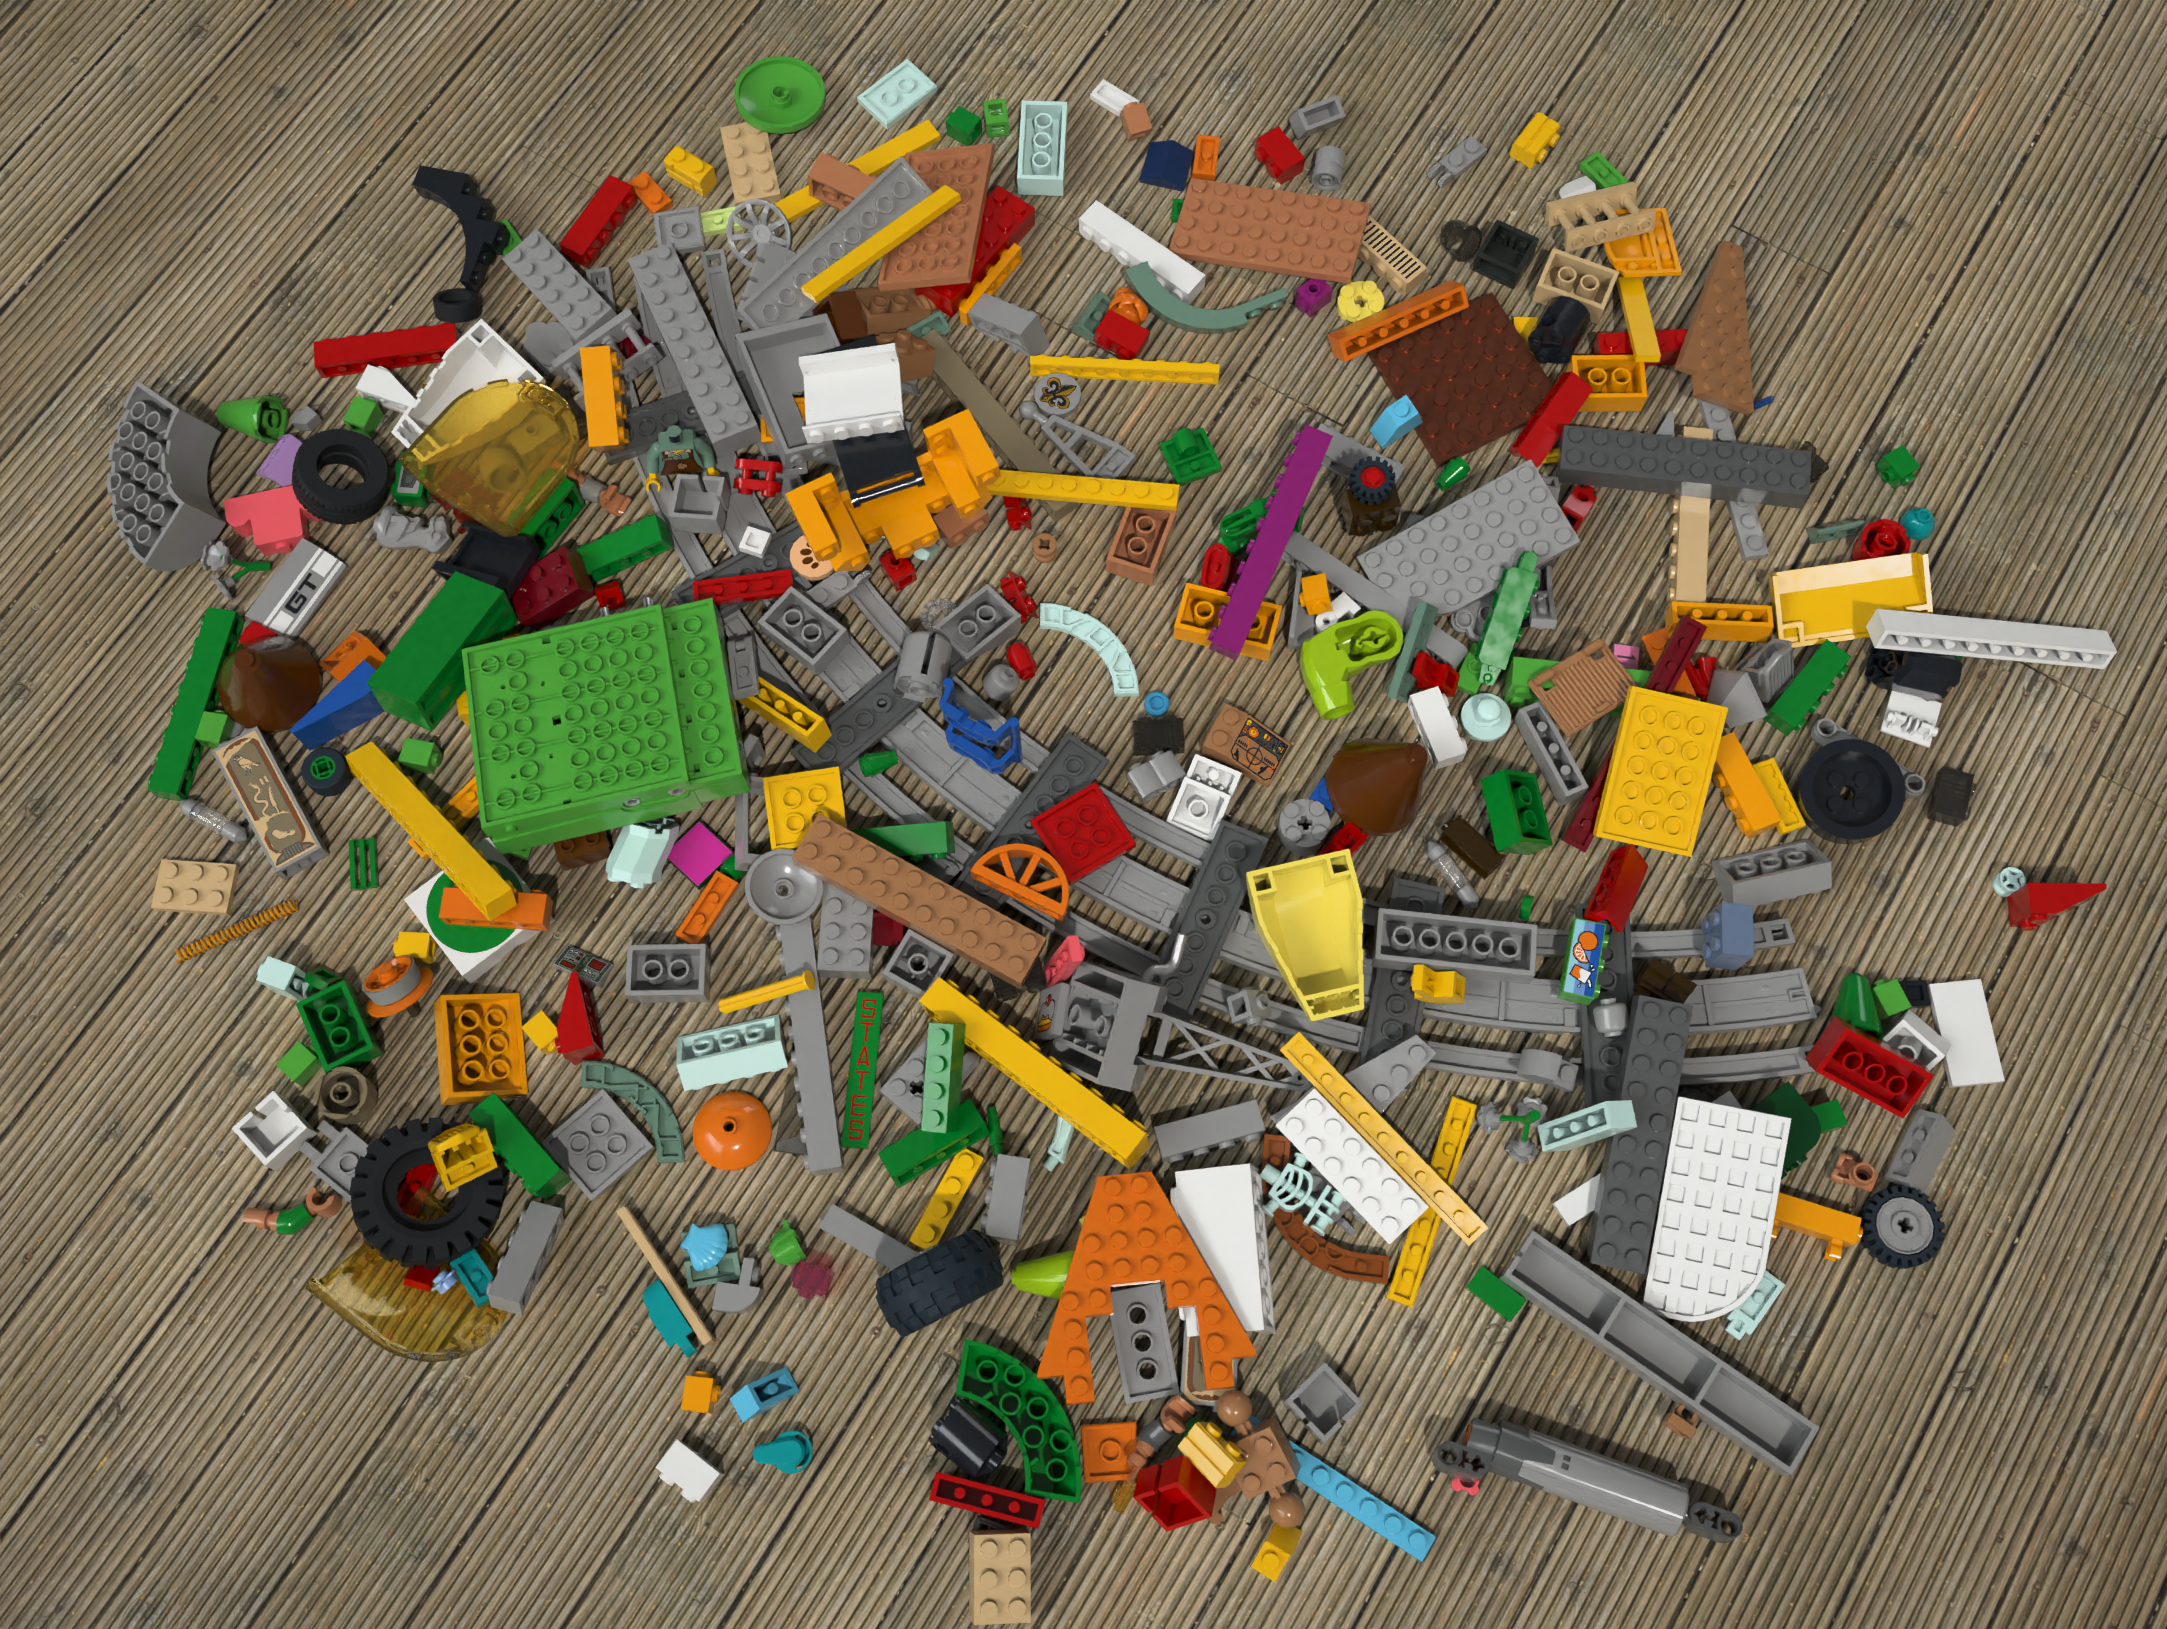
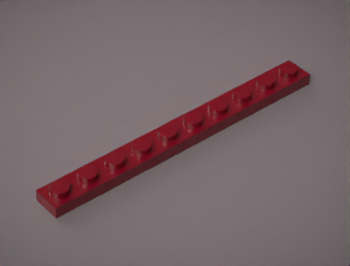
[1561,615,1707,852]

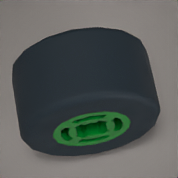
[301,747,353,797]

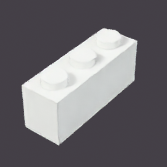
[1407,686,1467,770]

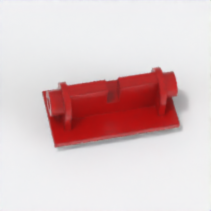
[1003,496,1033,531]
[1000,571,1039,624]

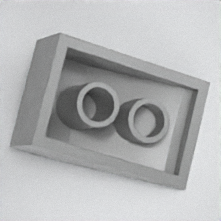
[933,584,1021,662]

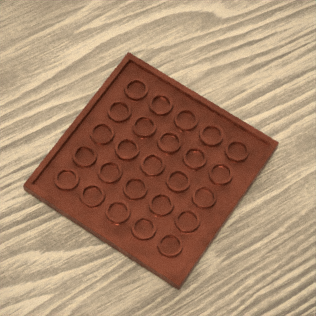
[1368,292,1553,468]

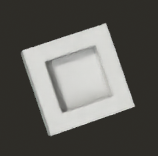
[739,526,772,558]

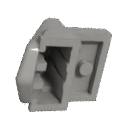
[1732,638,1795,704]

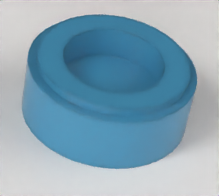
[1144,691,1169,718]

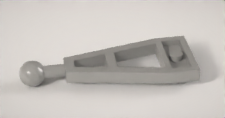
[1019,401,1136,480]

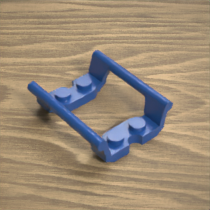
[939,678,1023,774]

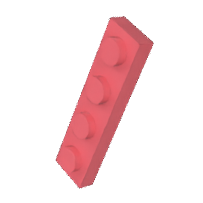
[1043,935,1085,988]

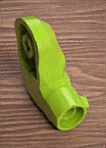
[1300,610,1404,720]

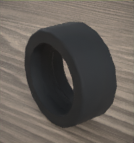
[433,288,480,323]

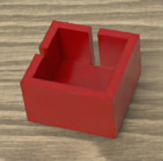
[1133,1455,1217,1532]

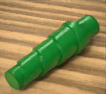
[987,1107,1005,1157]

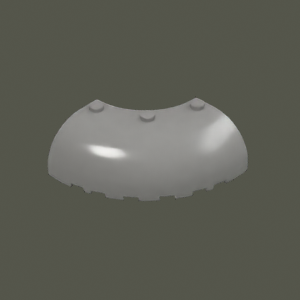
[107,380,226,571]

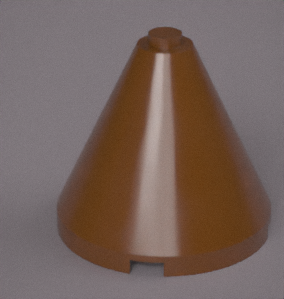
[217,635,322,733]
[1326,738,1428,836]

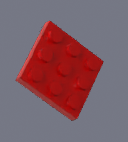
[1030,782,1136,886]

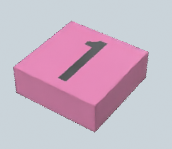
[1613,644,1640,670]

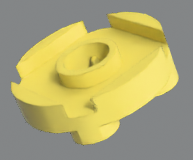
[1337,281,1384,323]

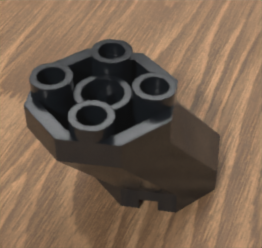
[1865,646,1963,701]

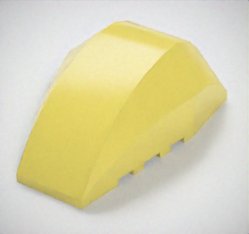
[1246,849,1364,1022]

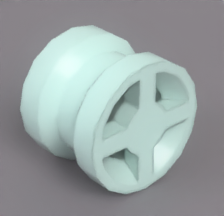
[1992,867,2026,897]

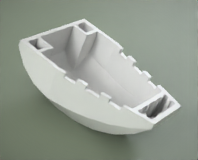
[391,319,546,465]

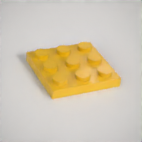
[763,766,848,850]

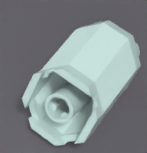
[606,817,679,888]

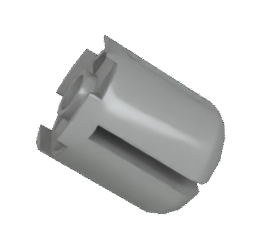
[893,631,952,703]

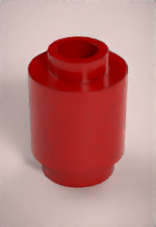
[1006,642,1038,681]

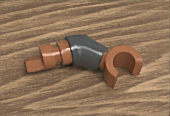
[1126,1395,1196,1484]

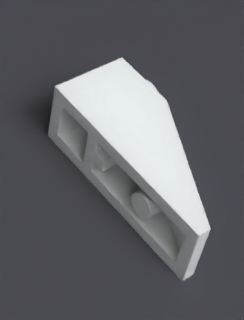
[356,365,416,414]

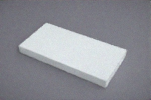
[1927,979,2005,1088]

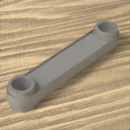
[1811,718,1925,799]

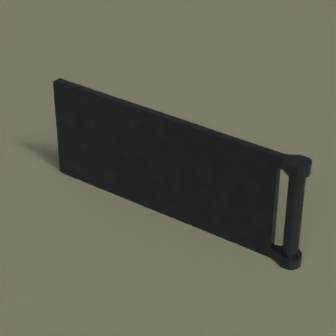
[813,335,925,508]

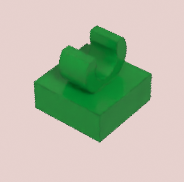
[304,966,343,994]

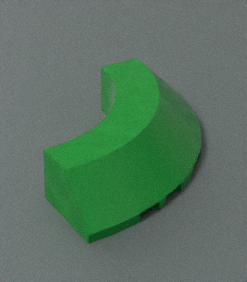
[956,1339,1082,1503]

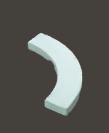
[1040,603,1139,697]

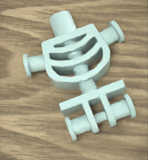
[1259,1152,1347,1236]

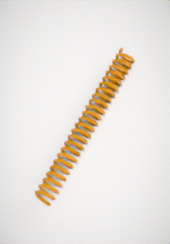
[176,899,299,964]

